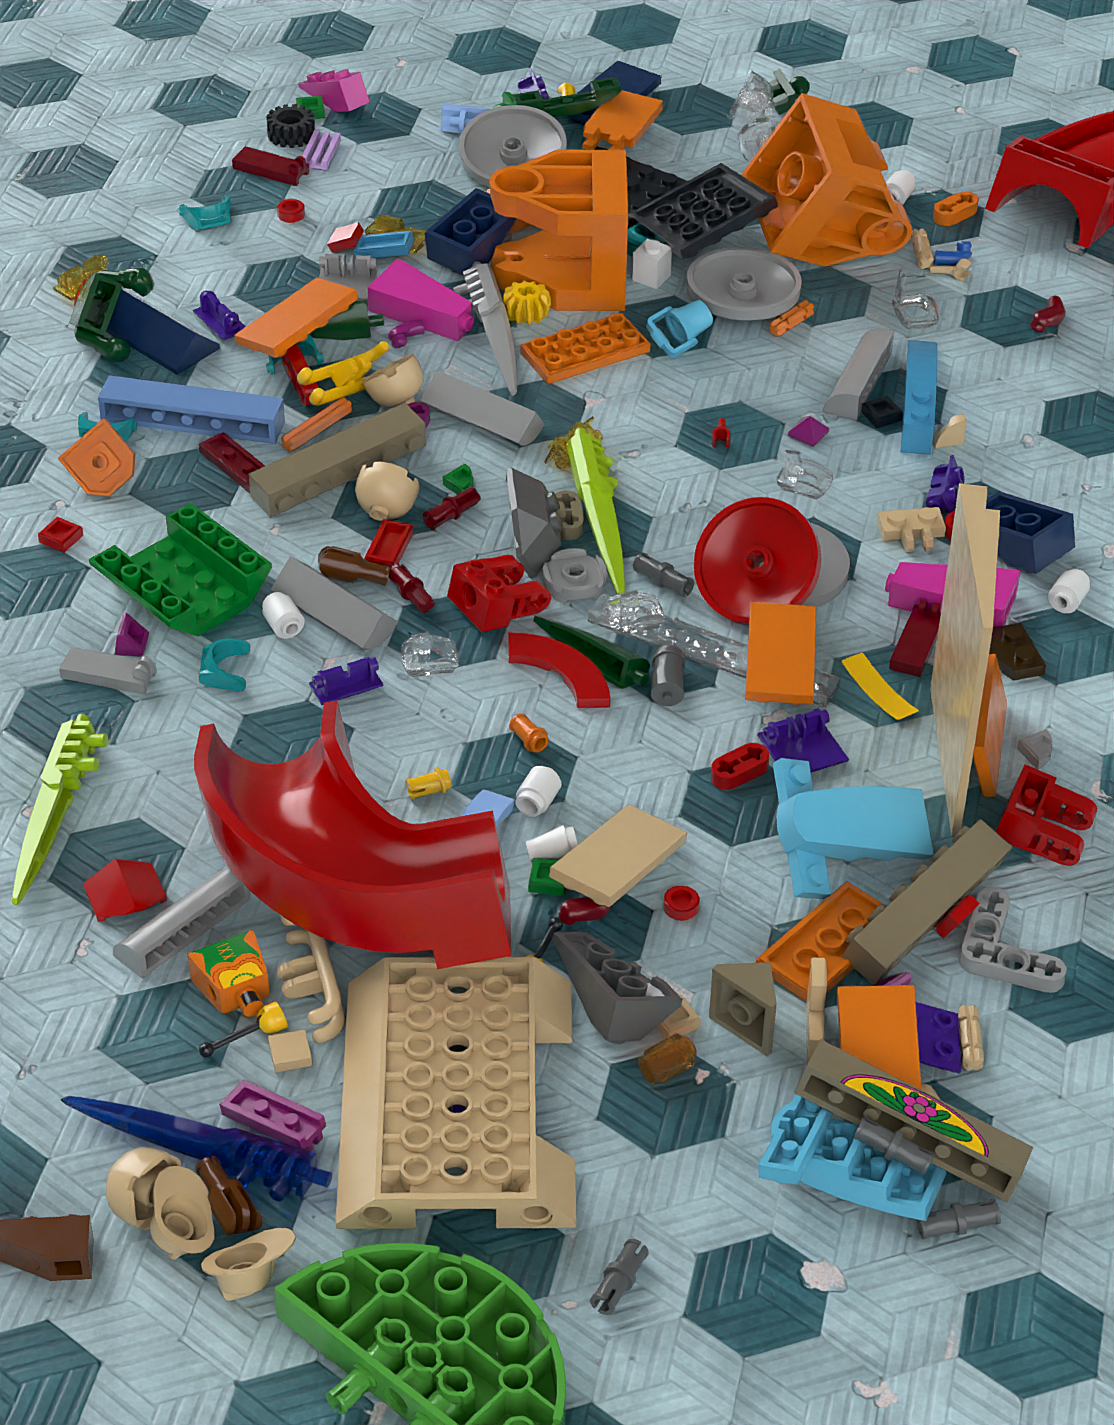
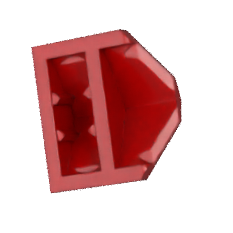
[83,859,167,922]

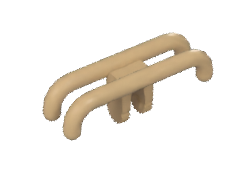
[277,916,345,1043]

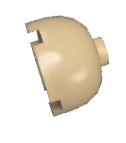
[363,354,424,407]
[355,461,420,521]
[106,1147,181,1230]

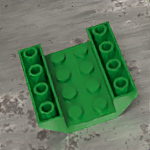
[89,503,272,637]

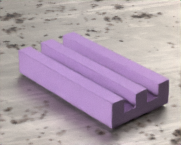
[302,130,341,170]

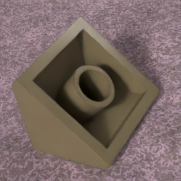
[709,962,777,1056]

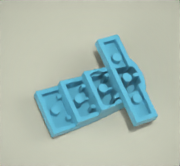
[773,758,934,899]
[758,1094,946,1221]

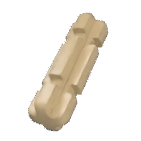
[911,228,934,270]
[958,1005,984,1071]

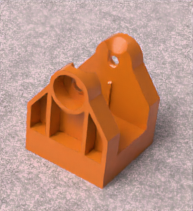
[742,93,912,267]
[489,150,628,311]

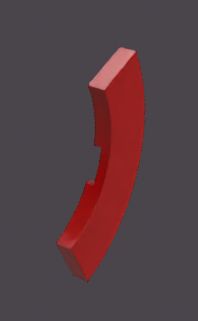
[508,632,611,708]

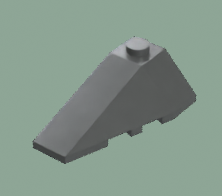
[553,932,683,1044]

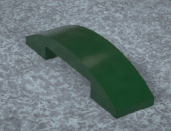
[512,77,622,117]

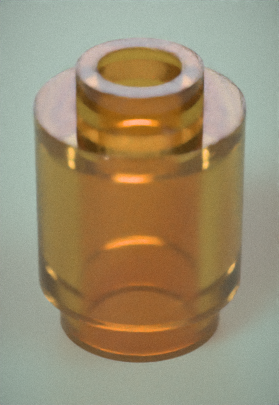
[638,1033,697,1085]

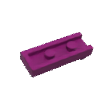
[219,1079,326,1155]

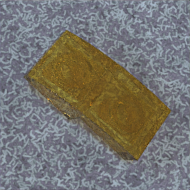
[365,215,426,254]

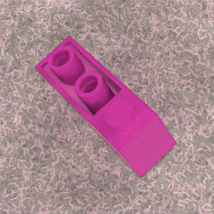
[298,69,370,112]

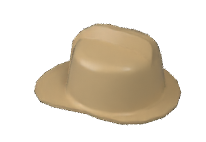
[150,1166,214,1260]
[201,1228,296,1301]

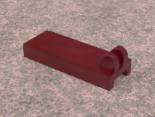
[232,146,310,186]
[889,599,941,678]

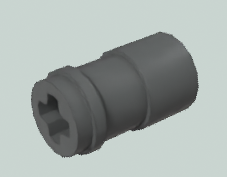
[651,645,685,706]

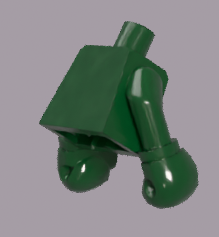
[69,267,155,362]

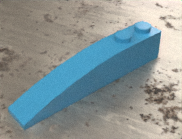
[900,340,937,455]

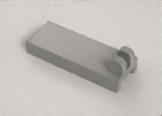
[59,647,157,694]

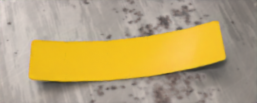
[842,652,919,720]

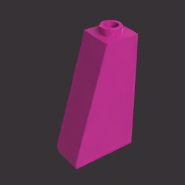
[367,259,474,341]
[885,562,1021,627]

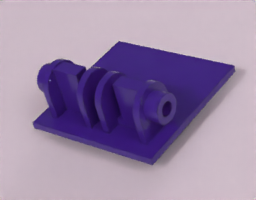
[757,708,849,773]
[915,1002,961,1074]

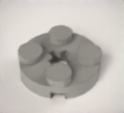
[543,548,607,603]

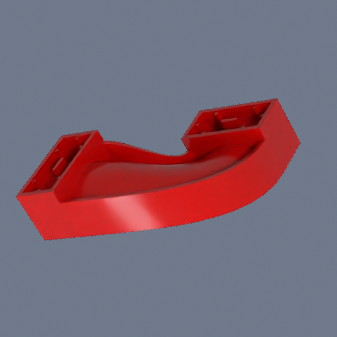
[985,111,1114,248]
[194,700,512,969]

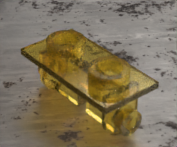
[53,254,108,301]
[544,416,603,469]

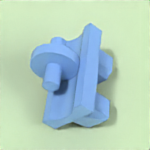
[441,103,490,133]

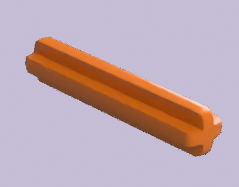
[281,397,352,452]

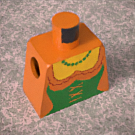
[187,930,270,1017]

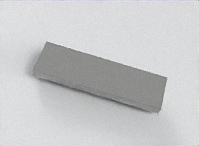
[823,328,894,420]
[420,370,545,446]
[271,556,398,649]
[113,866,251,978]

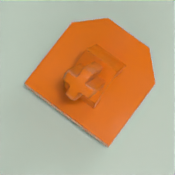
[58,418,136,496]

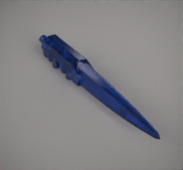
[61,1096,332,1202]

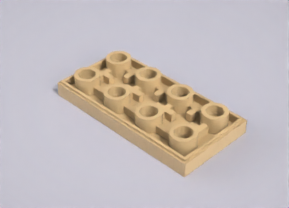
[549,804,687,907]

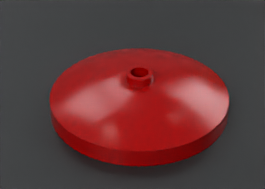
[694,497,821,626]

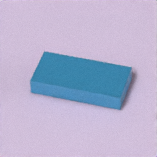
[353,231,415,259]

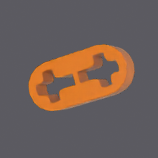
[933,192,979,226]

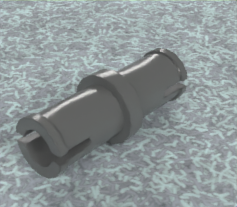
[633,552,694,597]
[852,1116,935,1175]
[916,1199,1001,1239]
[590,1239,649,1315]

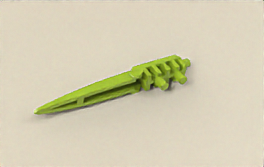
[567,428,625,598]
[11,714,109,905]

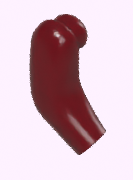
[1030,295,1066,333]
[558,896,612,925]

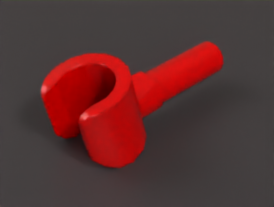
[711,418,730,448]

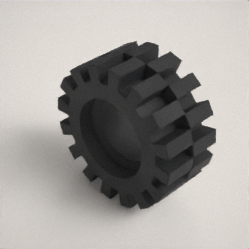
[266,104,315,148]

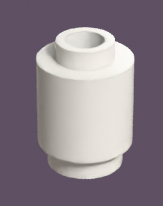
[886,170,915,205]
[1048,569,1090,613]
[262,592,305,639]
[516,766,562,817]

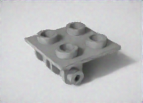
[319,254,378,301]

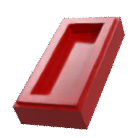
[364,519,414,569]

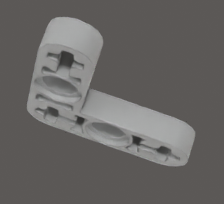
[960,887,1067,993]

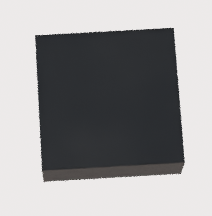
[861,396,903,429]

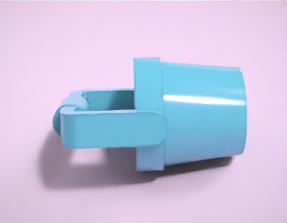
[646,300,713,358]

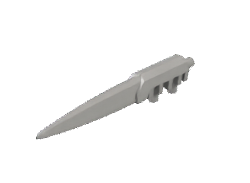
[453,262,517,396]

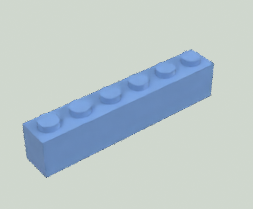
[98,375,285,444]

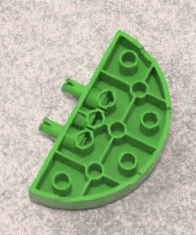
[274,1243,566,1425]

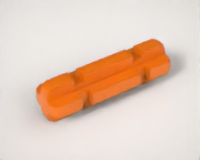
[769,300,814,337]

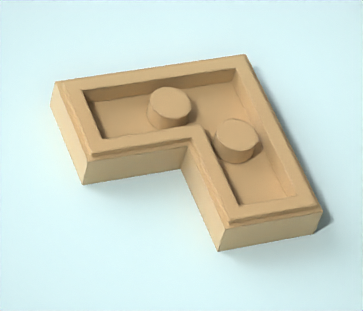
[806,957,827,1064]

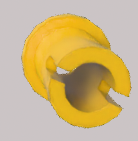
[405,767,452,800]

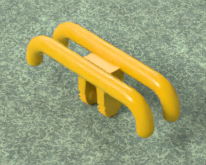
[297,341,394,406]

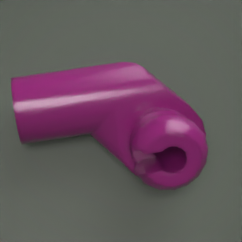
[388,320,424,348]

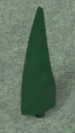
[310,300,384,341]
[533,616,650,689]

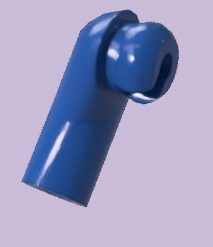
[934,241,972,266]

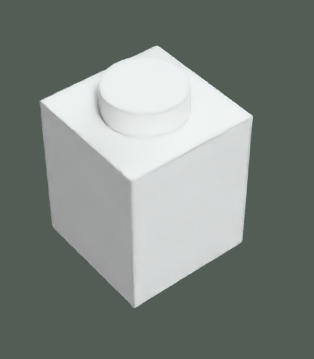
[632,239,672,289]

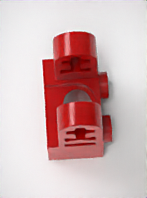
[447,554,551,632]
[996,764,1097,866]

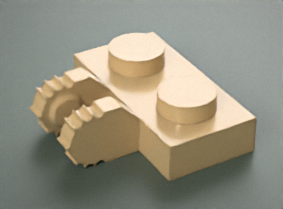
[877,507,946,552]

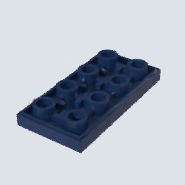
[566,61,662,124]

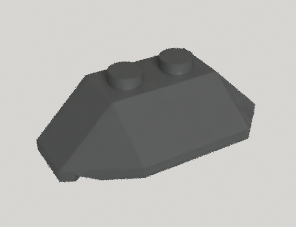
[506,468,563,578]

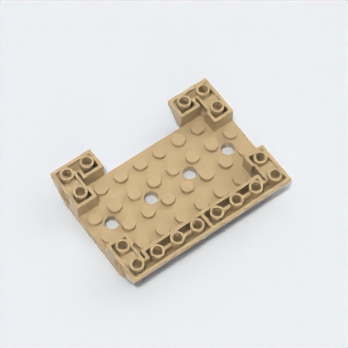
[336,957,576,1229]

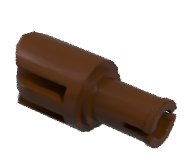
[318,546,390,586]
[196,1156,263,1236]

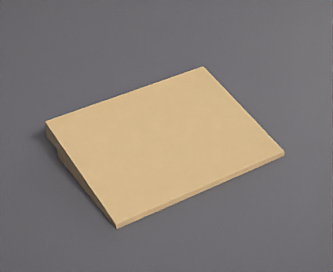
[930,483,1000,836]

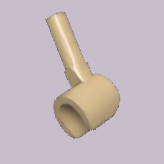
[930,259,972,281]

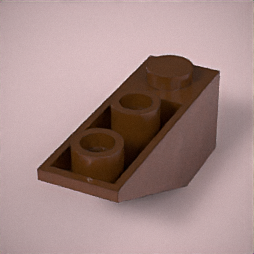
[0,1214,94,1281]

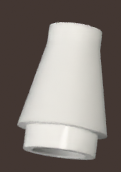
[526,825,578,861]

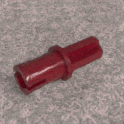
[423,487,481,530]
[389,564,435,613]

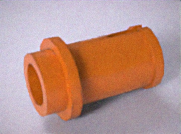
[509,713,549,753]

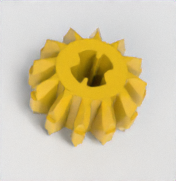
[503,280,551,326]

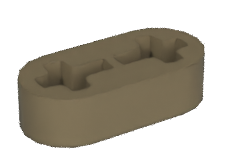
[555,490,584,540]

